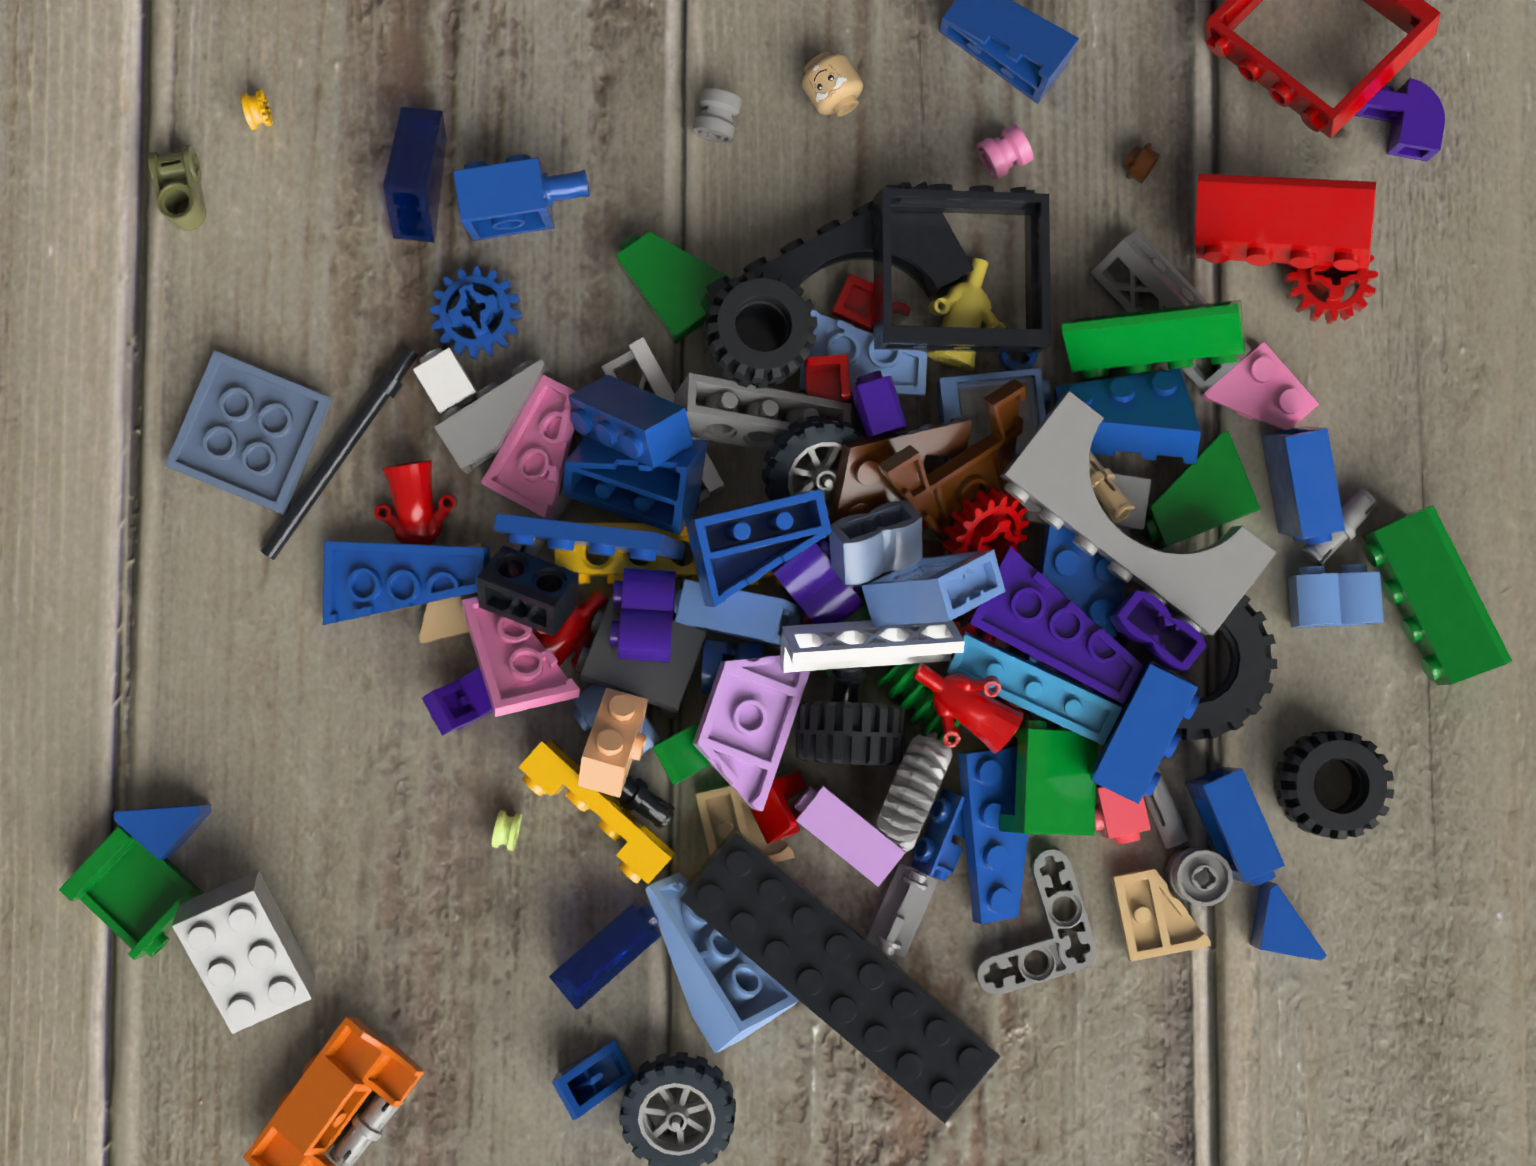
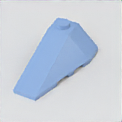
[645,872,799,1054]

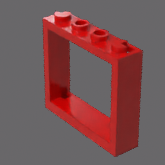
[1205,0,1441,139]

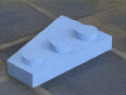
[799,310,927,397]

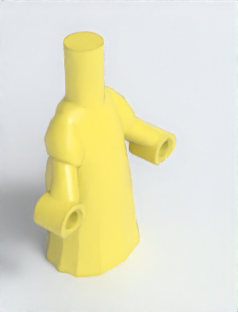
[927,258,1006,371]

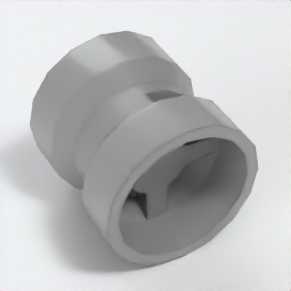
[693,88,742,143]

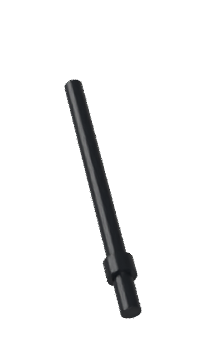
[260,346,419,560]

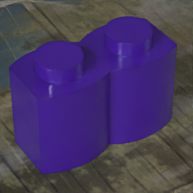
[851,371,907,439]
[771,538,865,624]
[610,568,676,662]
[1109,590,1207,671]

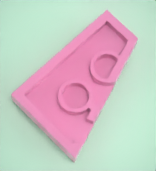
[481,375,576,520]
[462,596,580,717]

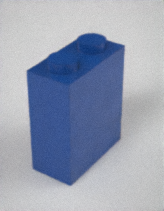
[1261,427,1345,545]

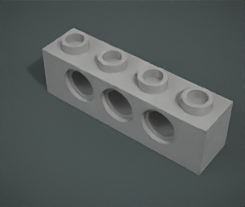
[674,372,852,461]

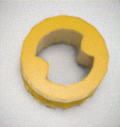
[240,88,273,130]

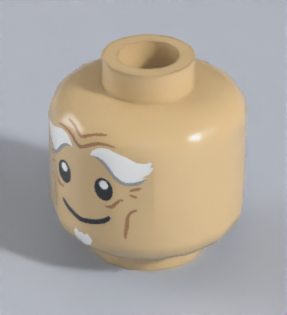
[801,51,863,117]

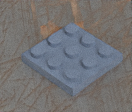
[164,350,333,515]

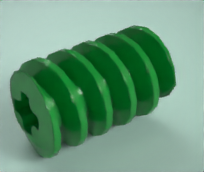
[876,663,961,741]

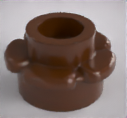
[1123,143,1160,183]

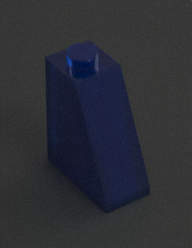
[383,107,447,243]
[549,900,661,1010]

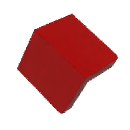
[804,354,851,403]
[749,772,806,844]

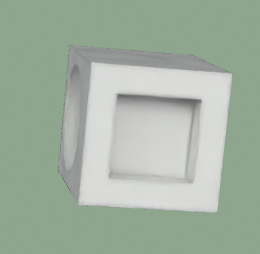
[413,348,478,415]

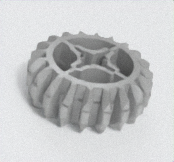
[875,734,953,851]

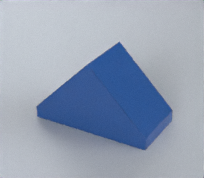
[114,804,211,860]
[1250,881,1327,961]
[552,1040,634,1120]

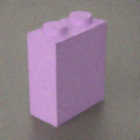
[794,784,906,887]

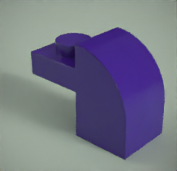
[1354,78,1445,162]
[422,666,493,736]

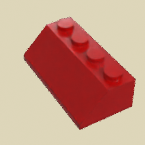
[1195,174,1377,271]

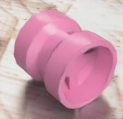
[977,124,1034,181]

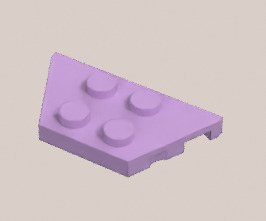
[692,655,810,811]

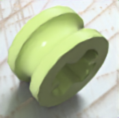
[492,810,522,851]

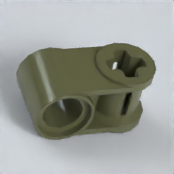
[148,145,206,231]

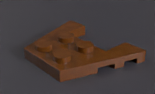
[878,379,1026,542]
[829,417,973,557]

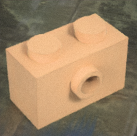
[578,688,648,798]

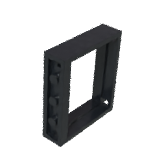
[873,182,1051,353]

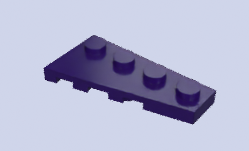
[968,546,1144,704]

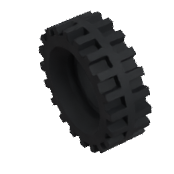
[1113,595,1277,740]

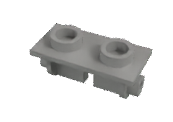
[866,863,939,958]

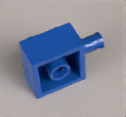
[453,154,590,241]

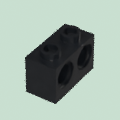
[477,545,579,636]

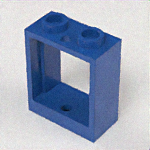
[1185,767,1285,886]

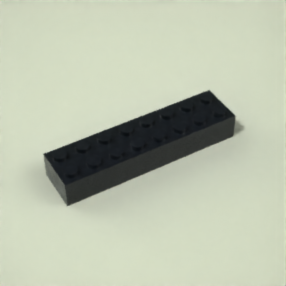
[679,827,1001,1123]

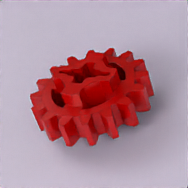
[1282,255,1378,324]
[942,488,1030,564]

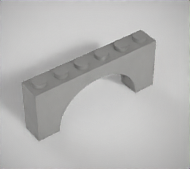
[1000,391,1277,636]

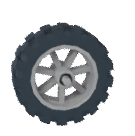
[762,416,866,517]
[619,1052,736,1166]

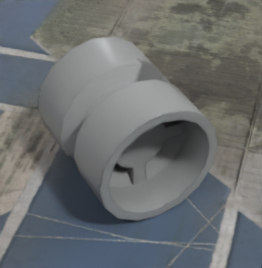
[1165,846,1233,906]

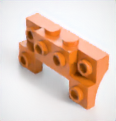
[242,1016,425,1166]

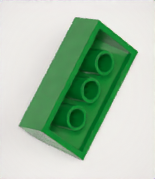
[1061,300,1246,378]
[1362,505,1512,685]

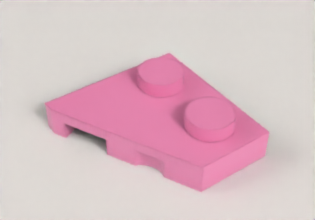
[1201,342,1319,431]

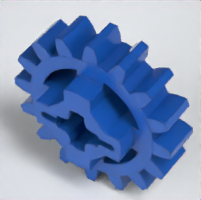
[429,266,523,360]

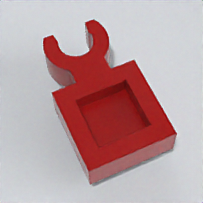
[832,274,911,331]

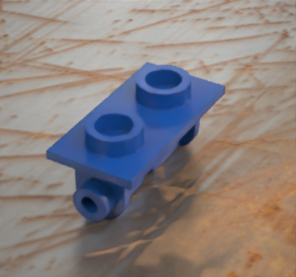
[911,789,965,881]

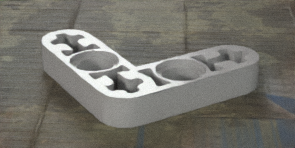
[975,848,1097,995]

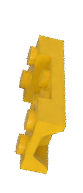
[519,740,676,884]

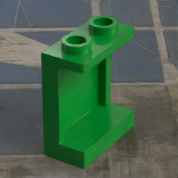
[999,720,1098,836]
[59,826,204,960]

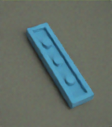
[946,631,1123,745]

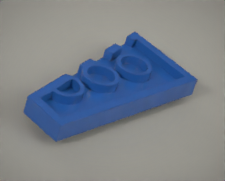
[494,513,685,561]
[323,541,490,625]
[958,744,1028,924]

